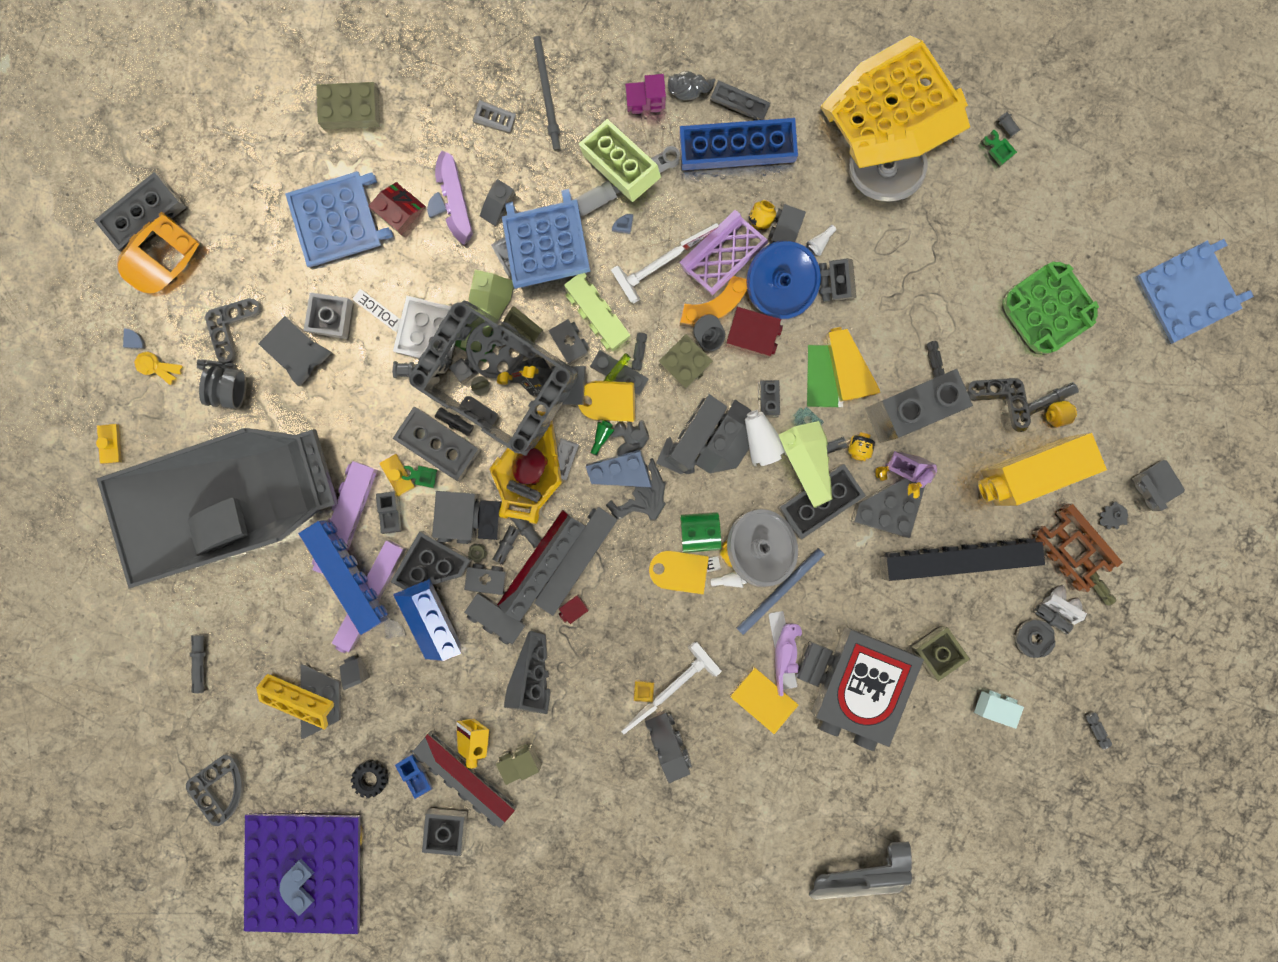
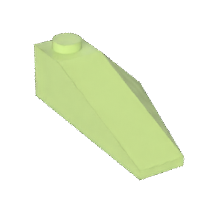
[461,270,514,351]
[779,421,832,507]

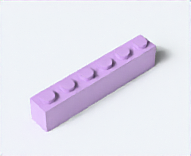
[312,461,378,574]

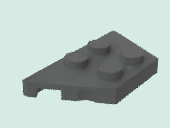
[301,664,341,739]

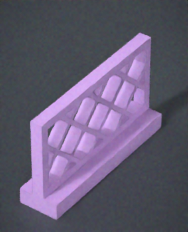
[680,210,768,295]

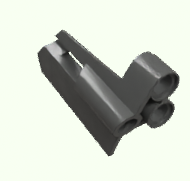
[809,841,912,900]

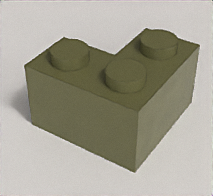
[496,743,542,785]

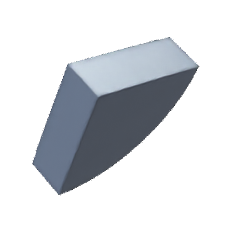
[427,192,447,218]
[612,214,633,234]
[123,328,145,349]

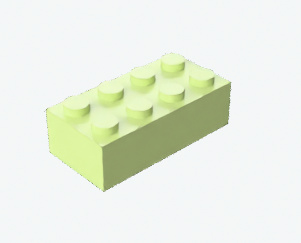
[579,119,661,202]

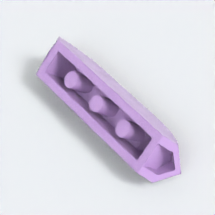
[435,151,473,245]

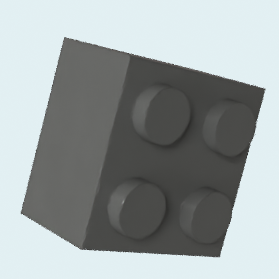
[422,808,467,856]

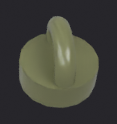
[470,376,490,396]

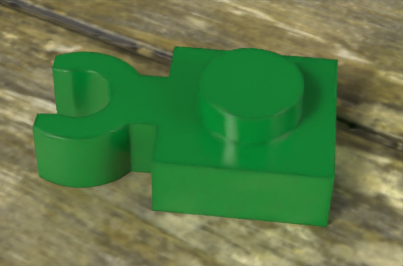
[982,130,1017,166]
[402,465,437,488]

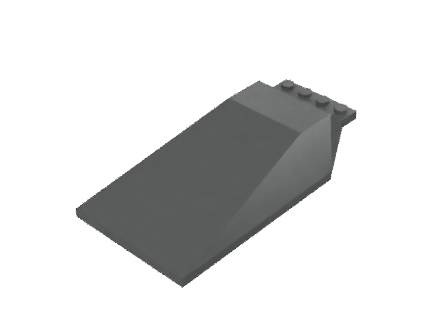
[96,428,338,589]

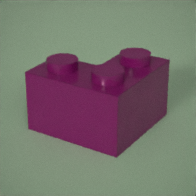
[625,74,666,114]

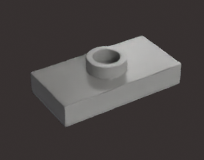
[557,438,579,481]

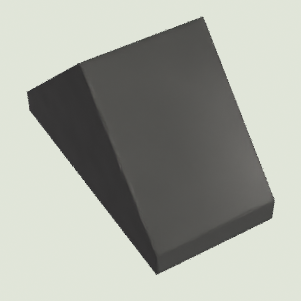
[656,437,684,475]

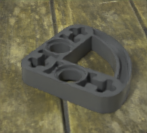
[186,753,244,826]

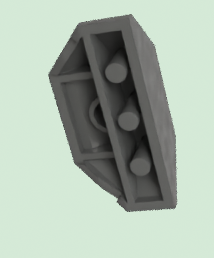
[696,399,751,474]

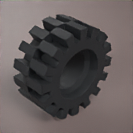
[351,761,388,798]

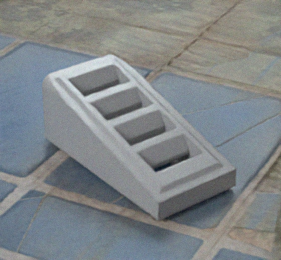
[472,100,516,133]

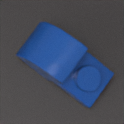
[395,755,433,799]

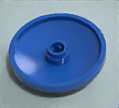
[747,241,821,319]

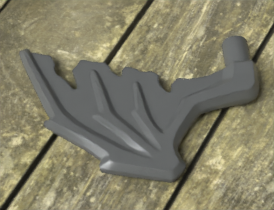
[606,458,666,521]

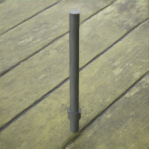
[533,36,560,149]

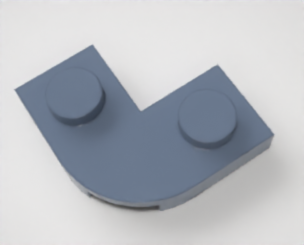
[280,859,315,916]

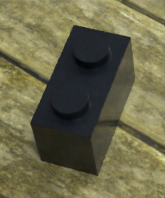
[478,500,502,540]

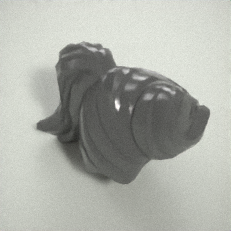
[668,71,716,100]

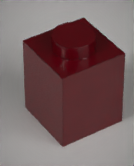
[558,594,589,624]

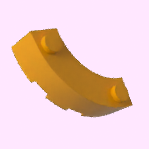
[679,276,747,327]

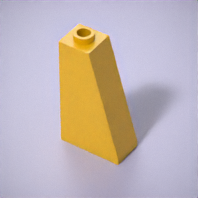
[826,327,880,402]

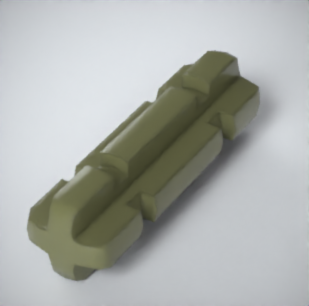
[1089,572,1116,606]

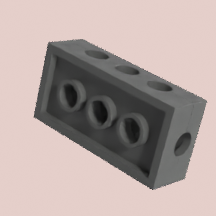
[94,172,186,252]
[392,406,481,482]

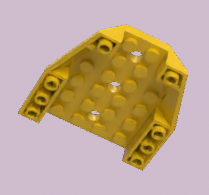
[820,36,970,168]

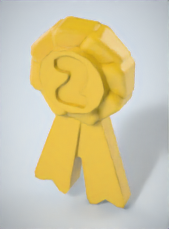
[134,351,183,385]

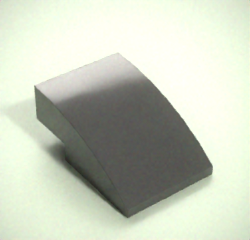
[188,497,248,556]

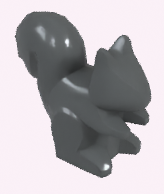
[610,420,650,456]

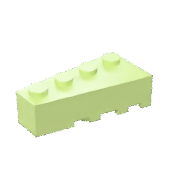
[564,273,630,351]

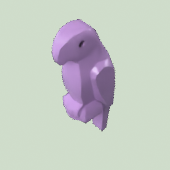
[775,624,802,696]

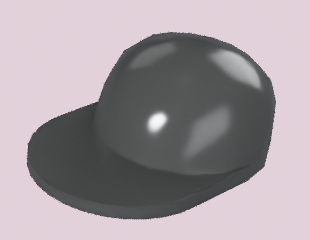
[693,314,726,351]

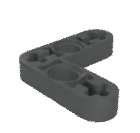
[205,298,262,363]
[967,378,1031,432]

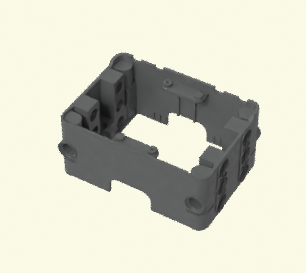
[409,300,579,456]

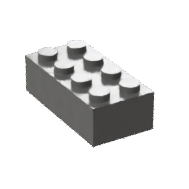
[778,464,866,539]

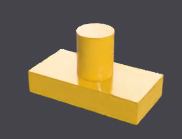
[96,424,122,464]
[379,454,416,496]

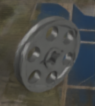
[466,321,524,378]

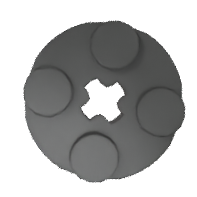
[1014,619,1056,658]

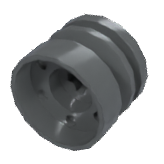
[199,365,246,410]

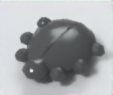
[1100,501,1128,529]

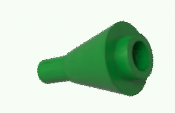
[590,420,614,455]

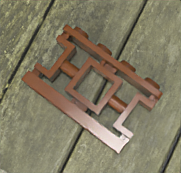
[1032,504,1123,592]

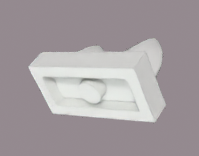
[1042,585,1087,625]

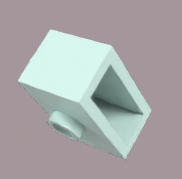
[974,690,1024,729]

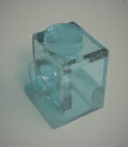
[792,407,824,426]

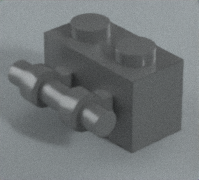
[819,258,857,302]

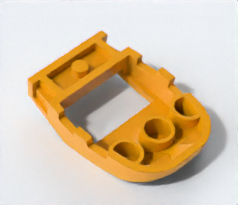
[117,212,200,293]

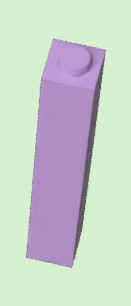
[332,540,406,653]

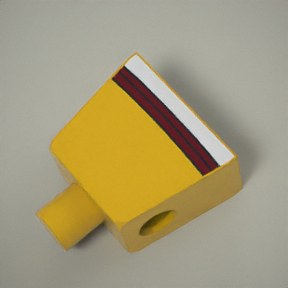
[456,719,489,768]

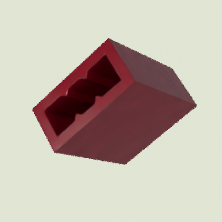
[725,306,783,358]

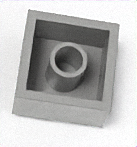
[304,292,353,339]

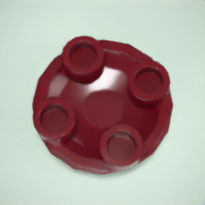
[512,448,548,485]

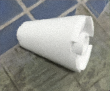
[745,410,787,466]

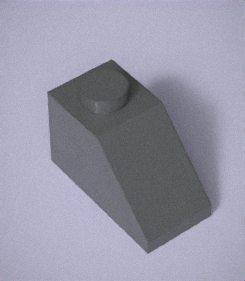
[479,179,516,226]
[339,656,370,690]

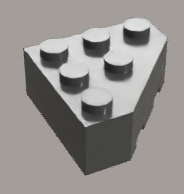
[851,477,926,538]
[391,531,472,589]
[645,710,692,783]

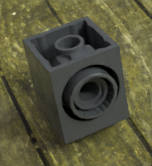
[432,491,480,544]

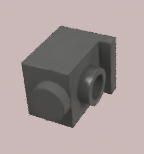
[449,358,479,385]

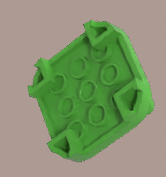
[1002,261,1099,355]

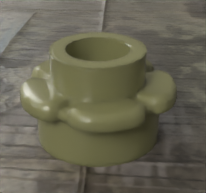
[468,544,487,562]

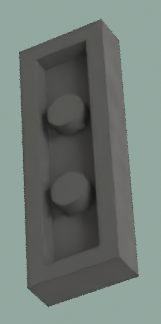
[710,80,771,120]
[590,350,649,396]

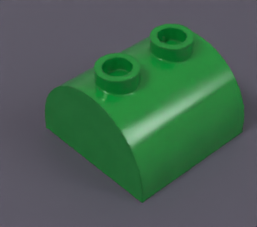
[680,512,721,553]

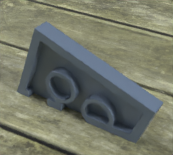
[585,450,652,487]

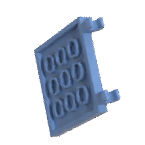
[285,171,393,268]
[502,189,591,289]
[1137,239,1254,344]

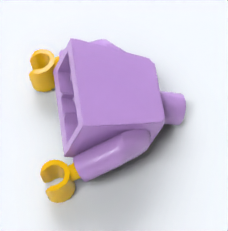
[875,451,937,498]

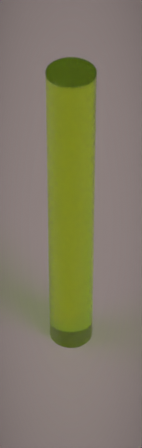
[603,353,631,382]

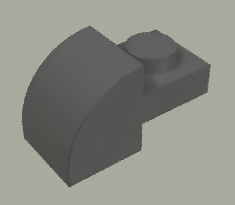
[376,491,401,534]

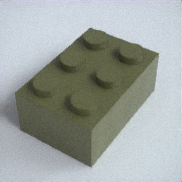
[316,82,380,129]

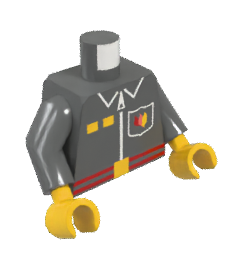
[497,356,552,396]

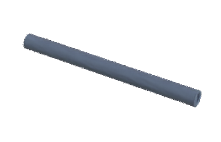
[737,548,825,635]

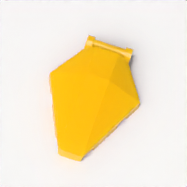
[489,411,562,524]

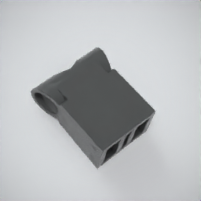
[258,316,332,387]

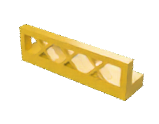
[256,674,334,730]

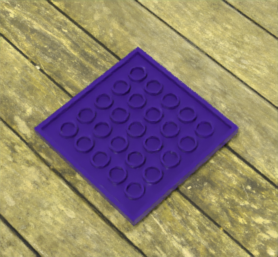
[244,813,360,934]

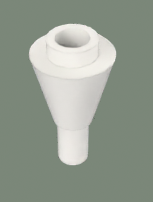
[806,225,837,256]
[711,571,747,588]

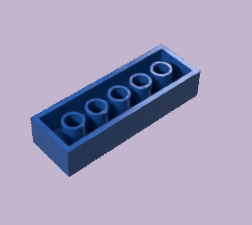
[679,118,798,170]
[298,520,388,635]

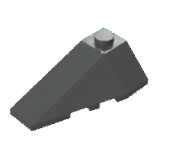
[504,631,550,714]

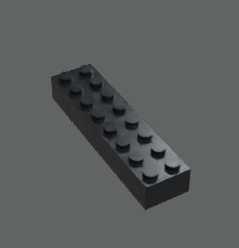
[879,538,1045,581]

